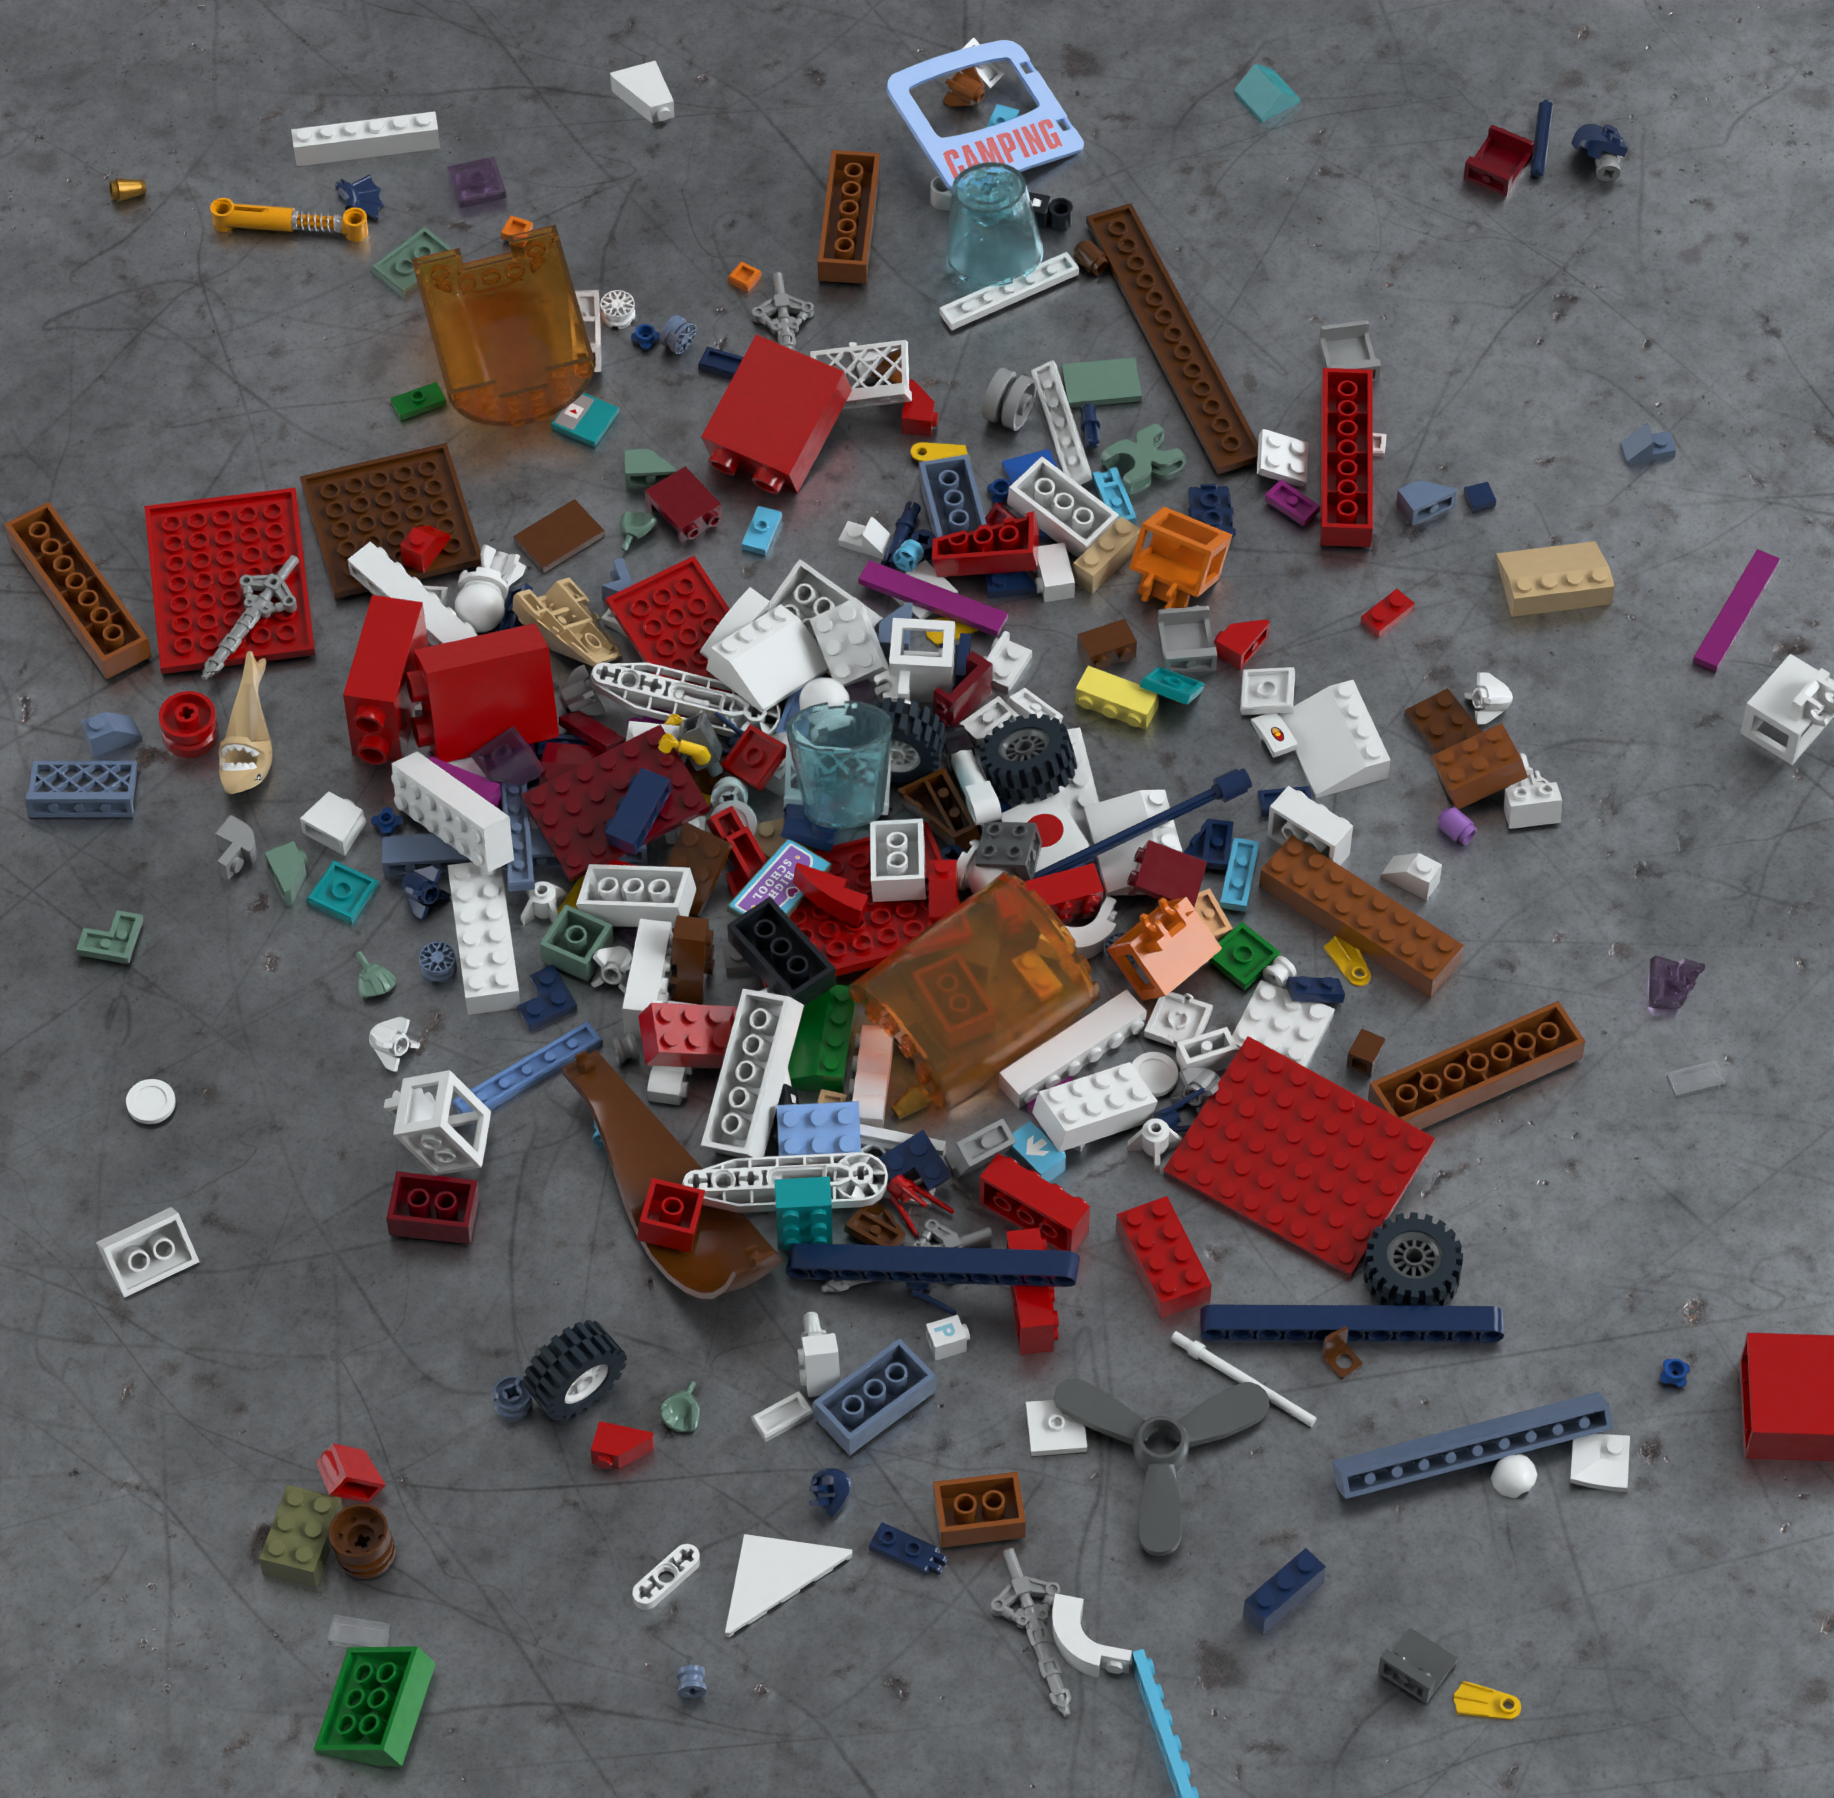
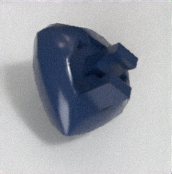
[809,1468,853,1517]

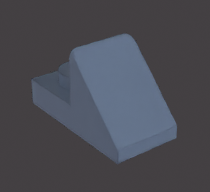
[1620,424,1676,464]
[601,558,634,601]

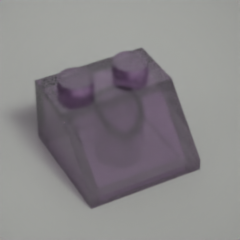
[470,726,545,785]

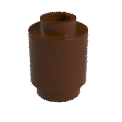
[1073,240,1109,276]

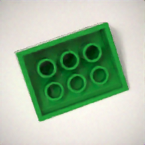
[788,985,858,1094]
[313,1646,436,1767]

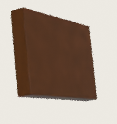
[513,499,605,573]

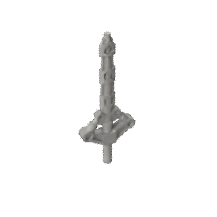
[752,272,814,350]
[201,555,299,681]
[821,1219,993,1293]
[991,1548,1072,1717]

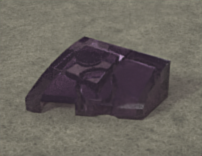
[1648,955,1705,1009]

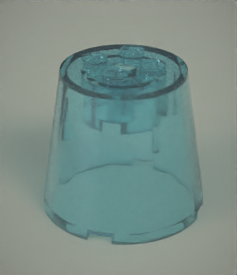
[946,162,1044,286]
[787,701,893,829]

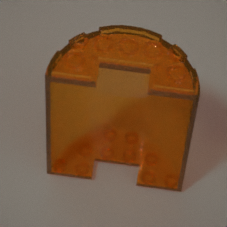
[411,225,595,427]
[848,872,1100,1112]

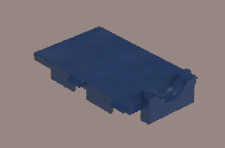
[1188,484,1236,538]

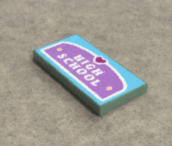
[727,839,832,918]

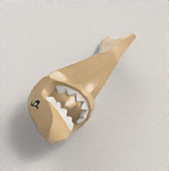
[218,651,273,794]

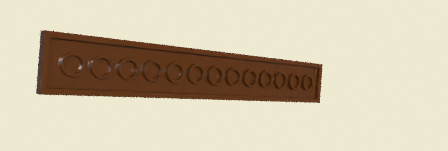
[1086,203,1258,475]

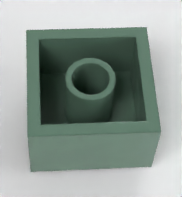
[540,904,614,982]

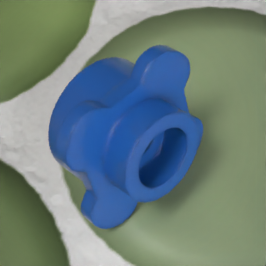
[631,324,660,349]
[987,479,1011,504]
[371,807,403,835]
[1659,1359,1690,1388]

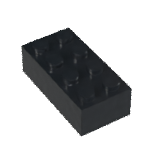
[727,897,836,1006]

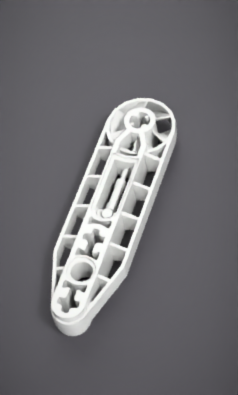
[590,662,780,737]
[682,1152,888,1213]

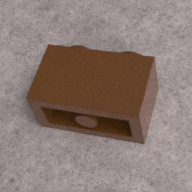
[1077,619,1137,670]

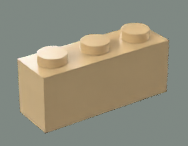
[1073,516,1140,594]

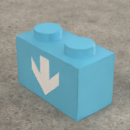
[1006,1121,1066,1182]

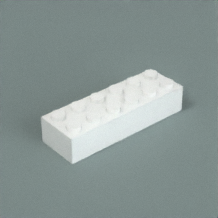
[391,752,514,873]
[447,862,520,1015]
[701,989,804,1158]

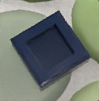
[1463,482,1497,512]

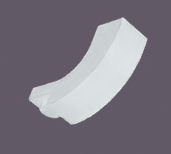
[574,290,602,373]
[1034,896,1117,962]
[1052,1593,1132,1678]

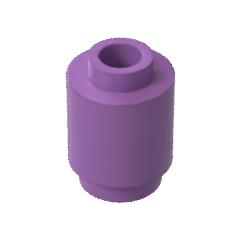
[1438,807,1477,845]

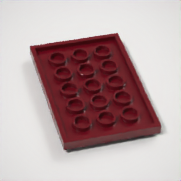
[521,724,710,882]

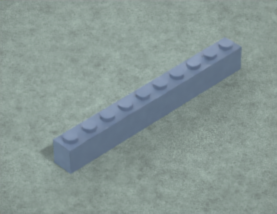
[382,828,648,878]
[1332,1392,1613,1499]

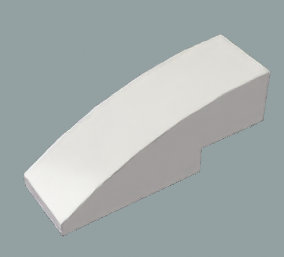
[700,587,770,659]

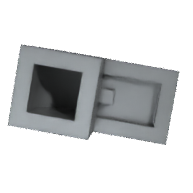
[215,815,257,881]

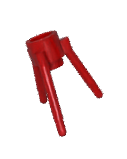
[886,1174,954,1238]

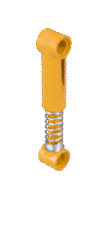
[210,198,369,242]

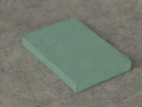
[371,227,459,299]
[1061,357,1142,408]

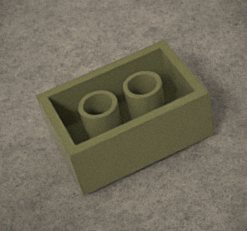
[259,1485,343,1588]

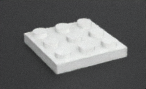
[1232,980,1335,1068]

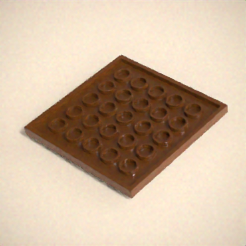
[300,443,482,599]

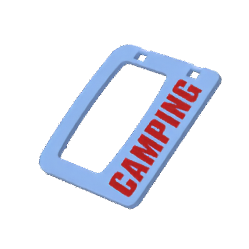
[886,40,1084,192]

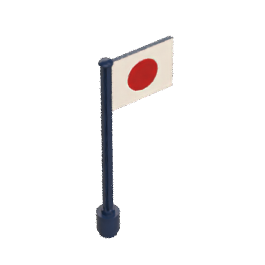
[1001,768,1252,879]

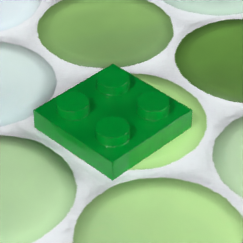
[1208,922,1281,990]

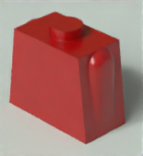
[316,1443,386,1503]

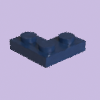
[517,965,578,1031]
[879,1130,953,1191]

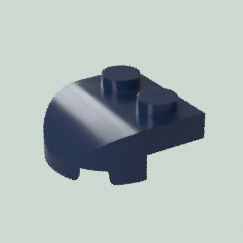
[1571,124,1628,159]

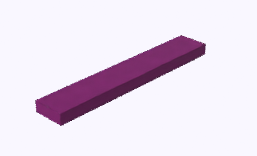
[1693,549,1780,672]
[858,560,1008,637]

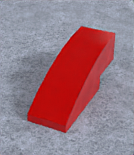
[705,805,767,882]
[793,863,868,927]

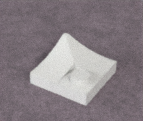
[1570,1434,1630,1492]

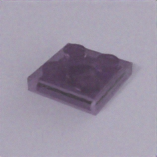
[447,156,507,208]

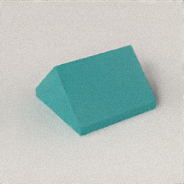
[1234,63,1301,122]

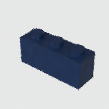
[604,767,672,856]
[1243,1548,1326,1634]

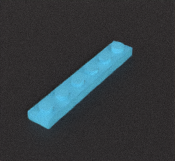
[1131,1649,1199,1798]

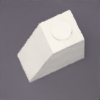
[610,61,675,123]

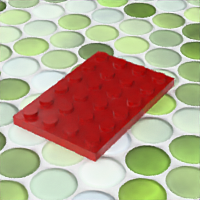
[605,556,737,718]

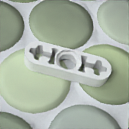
[632,1544,700,1610]

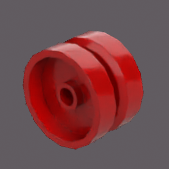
[158,691,219,758]

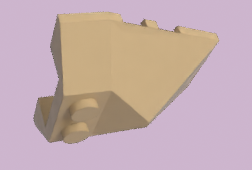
[512,577,623,667]

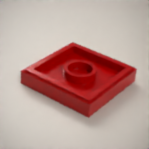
[721,724,787,791]

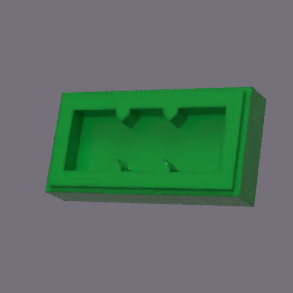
[390,382,447,421]

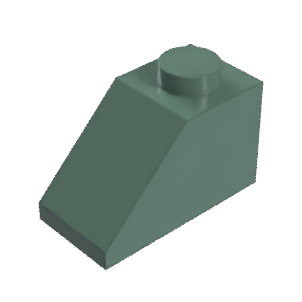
[624,448,676,489]
[264,841,308,906]

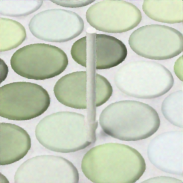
[1171,1331,1317,1427]

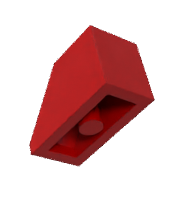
[902,379,939,437]
[400,525,451,573]
[1214,619,1270,670]
[929,860,958,921]
[590,1421,655,1469]

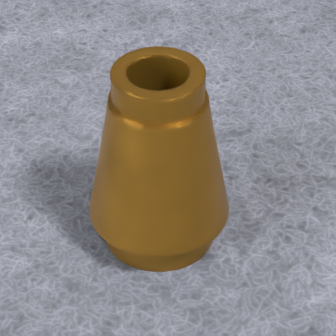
[109,178,146,202]
[890,1082,932,1120]

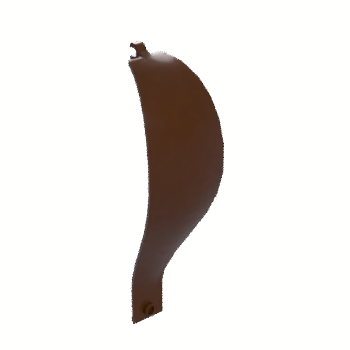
[561,1050,784,1299]

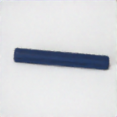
[1530,99,1553,178]

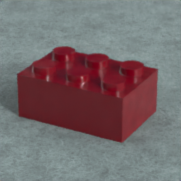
[386,1171,480,1244]

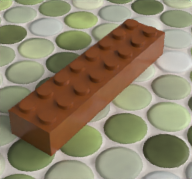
[4,502,152,679]
[1259,835,1464,998]
[1368,1001,1586,1130]

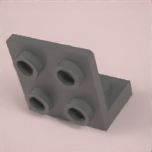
[975,821,1042,882]
[1378,1628,1457,1703]

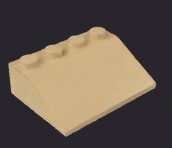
[1496,541,1615,617]

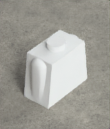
[300,791,366,856]

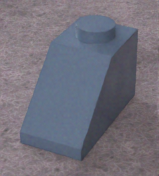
[1396,480,1457,526]
[875,602,913,658]
[81,712,142,758]

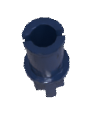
[1080,403,1100,448]

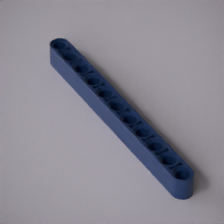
[786,1243,1080,1287]
[1200,1304,1504,1343]

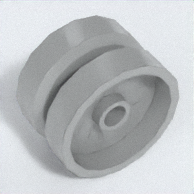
[982,367,1037,431]

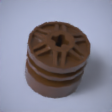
[328,1503,396,1579]

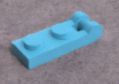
[1092,467,1137,524]

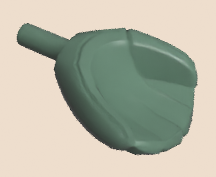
[620,511,656,551]
[356,951,396,999]
[658,1380,700,1432]

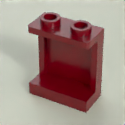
[1463,125,1534,196]
[645,466,722,543]
[933,651,993,728]
[1127,840,1207,908]

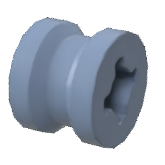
[676,1665,706,1698]

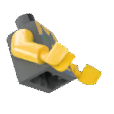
[658,711,724,778]

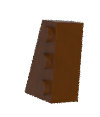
[897,767,981,850]
[671,915,715,1005]

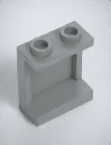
[1319,320,1381,382]
[1157,606,1217,673]
[944,1118,1016,1180]

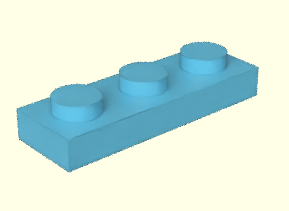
[1220,837,1260,912]

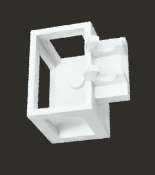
[874,618,955,702]
[1740,654,1834,765]
[384,1070,491,1176]

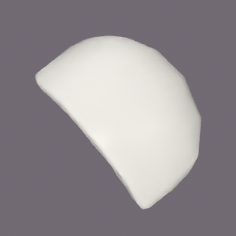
[1491,1454,1537,1498]

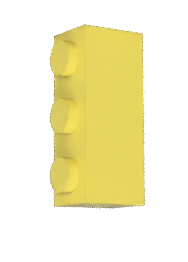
[1075,666,1159,730]

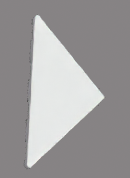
[725,1534,852,1638]

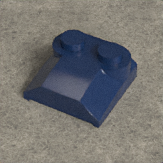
[780,802,839,852]

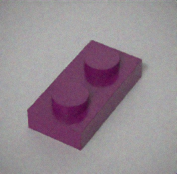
[1265,480,1320,527]

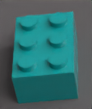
[774,1176,833,1251]

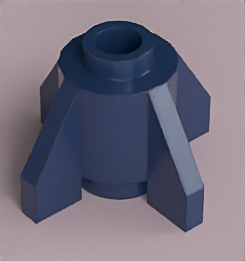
[401,866,451,919]

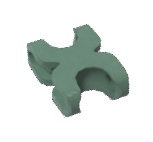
[1101,424,1187,495]

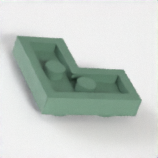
[76,910,143,964]

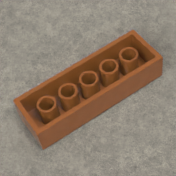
[817,150,880,284]

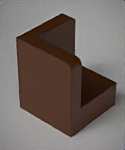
[1346,1028,1385,1077]

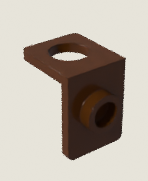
[1322,1326,1363,1379]

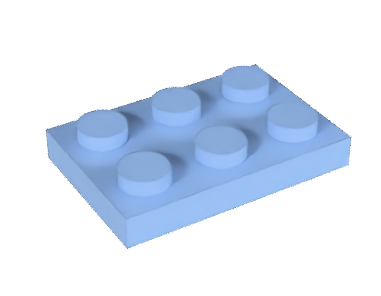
[776,1101,861,1156]

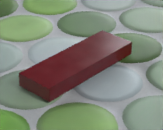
[558,710,626,753]

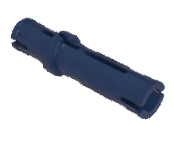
[881,501,921,570]

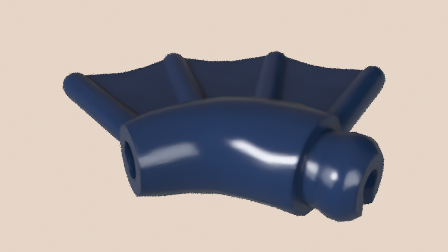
[335,175,384,220]

